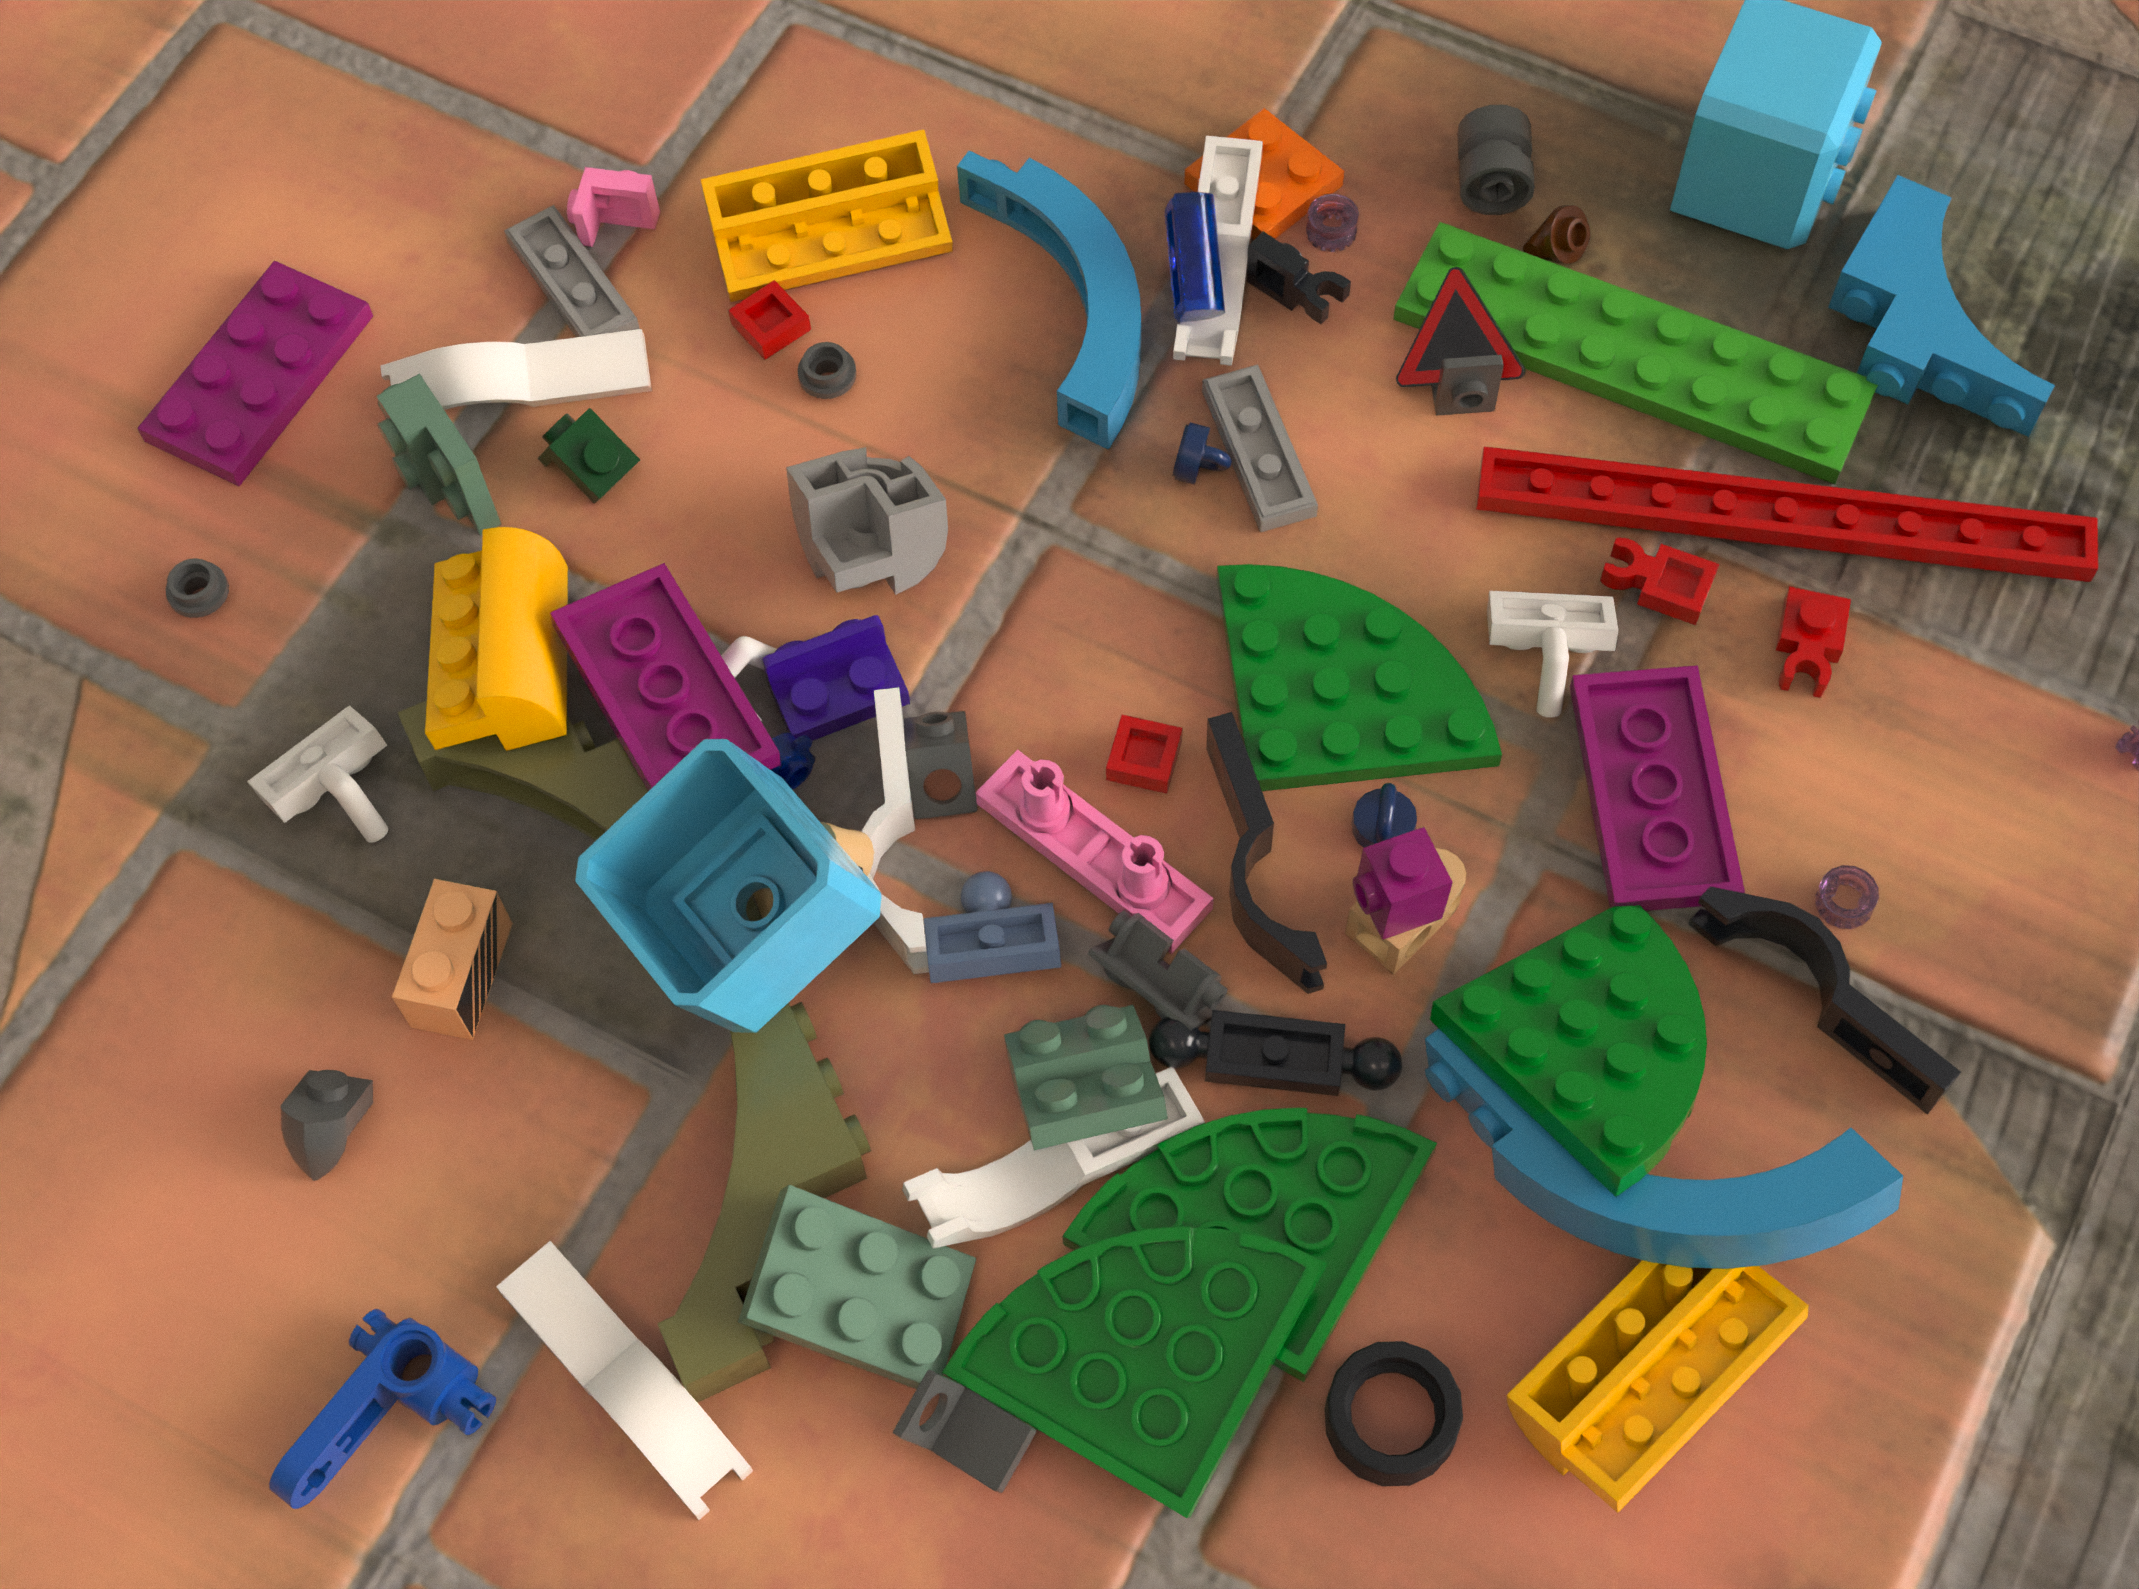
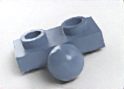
[923,871,1061,983]

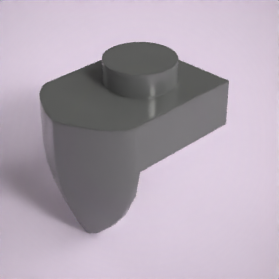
[281,1070,373,1181]

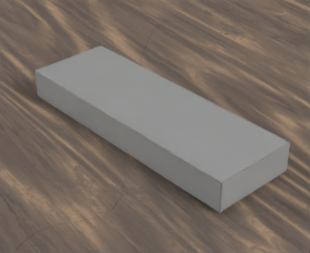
[504,205,640,337]
[1202,364,1318,532]

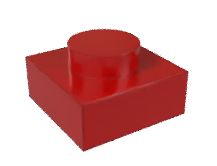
[728,280,811,360]
[1106,714,1183,794]

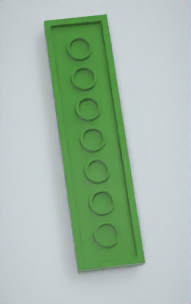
[1393,222,1878,484]

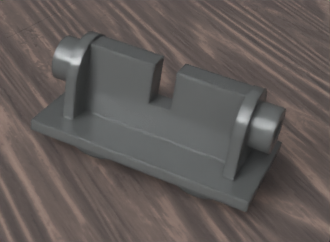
[1087,910,1228,1031]

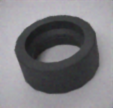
[1324,1341,1463,1486]

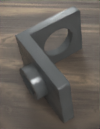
[1431,355,1504,416]
[904,711,977,819]
[893,1369,1036,1493]

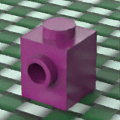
[1353,827,1453,940]

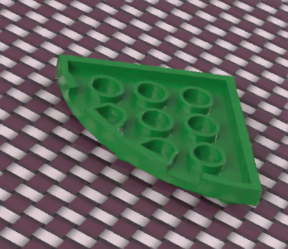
[1217,564,1502,791]
[1430,905,1707,1197]
[1062,1107,1437,1382]
[942,1226,1327,1518]

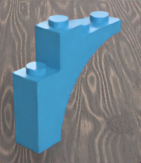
[1828,175,2055,437]

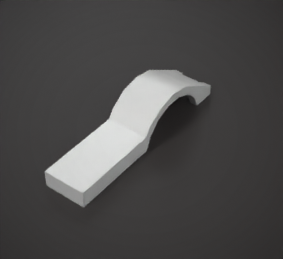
[1173,135,1263,365]
[380,329,652,410]
[861,687,929,974]
[902,1067,1205,1248]
[496,1241,753,1520]

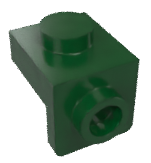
[537,408,640,504]

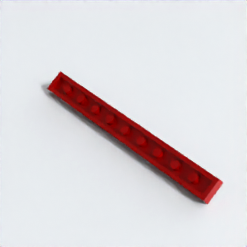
[1476,446,2098,582]

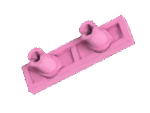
[975,749,1214,954]

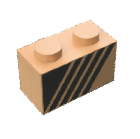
[392,879,513,1040]

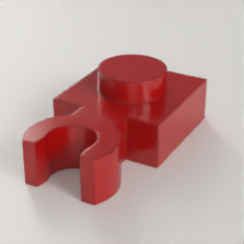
[1600,537,1720,625]
[1776,586,1851,698]

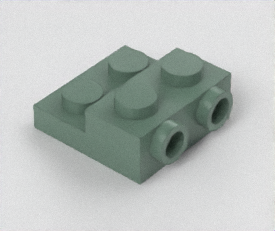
[376,373,502,536]
[1004,1005,1168,1150]

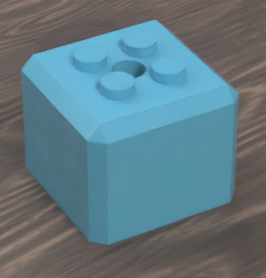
[1670,0,1882,249]
[575,739,882,1033]

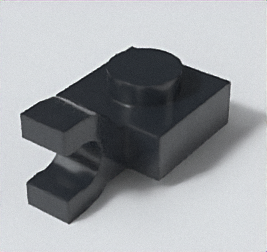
[1247,231,1351,324]

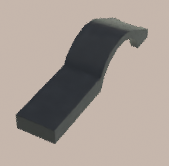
[1206,712,1327,994]
[1688,886,1961,1115]

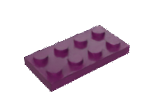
[137,260,373,486]
[550,563,781,791]
[1569,665,1745,911]

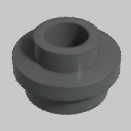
[798,342,857,399]
[166,558,229,618]

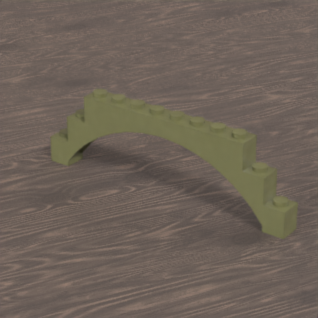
[397,700,871,1403]

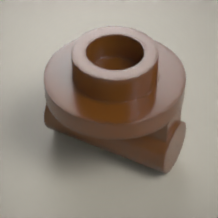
[1523,205,1590,264]

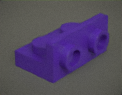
[762,615,910,747]

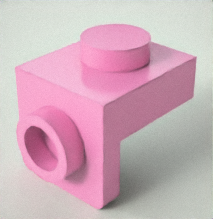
[567,167,660,247]

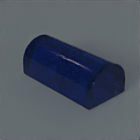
[1164,192,1226,322]

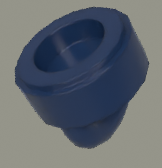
[1172,422,1232,485]
[1352,783,1417,848]

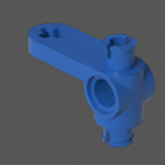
[269,1309,496,1509]

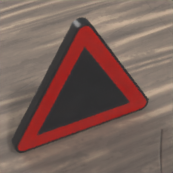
[1396,267,1526,387]

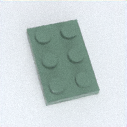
[738,1185,976,1389]

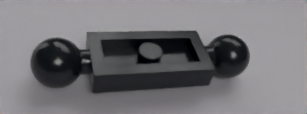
[1149,1010,1402,1096]

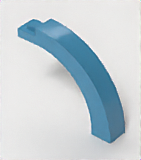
[957,151,1141,450]

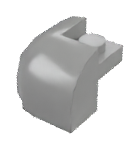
[786,447,948,595]

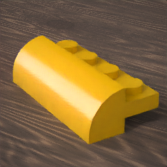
[700,129,953,302]
[425,527,568,751]
[1506,1260,1809,1513]

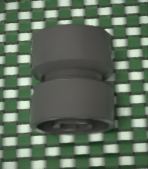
[1457,105,1535,215]

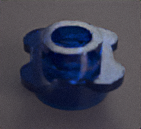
[771,733,816,790]

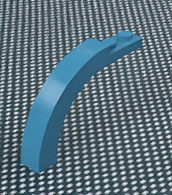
[1425,1029,1903,1269]

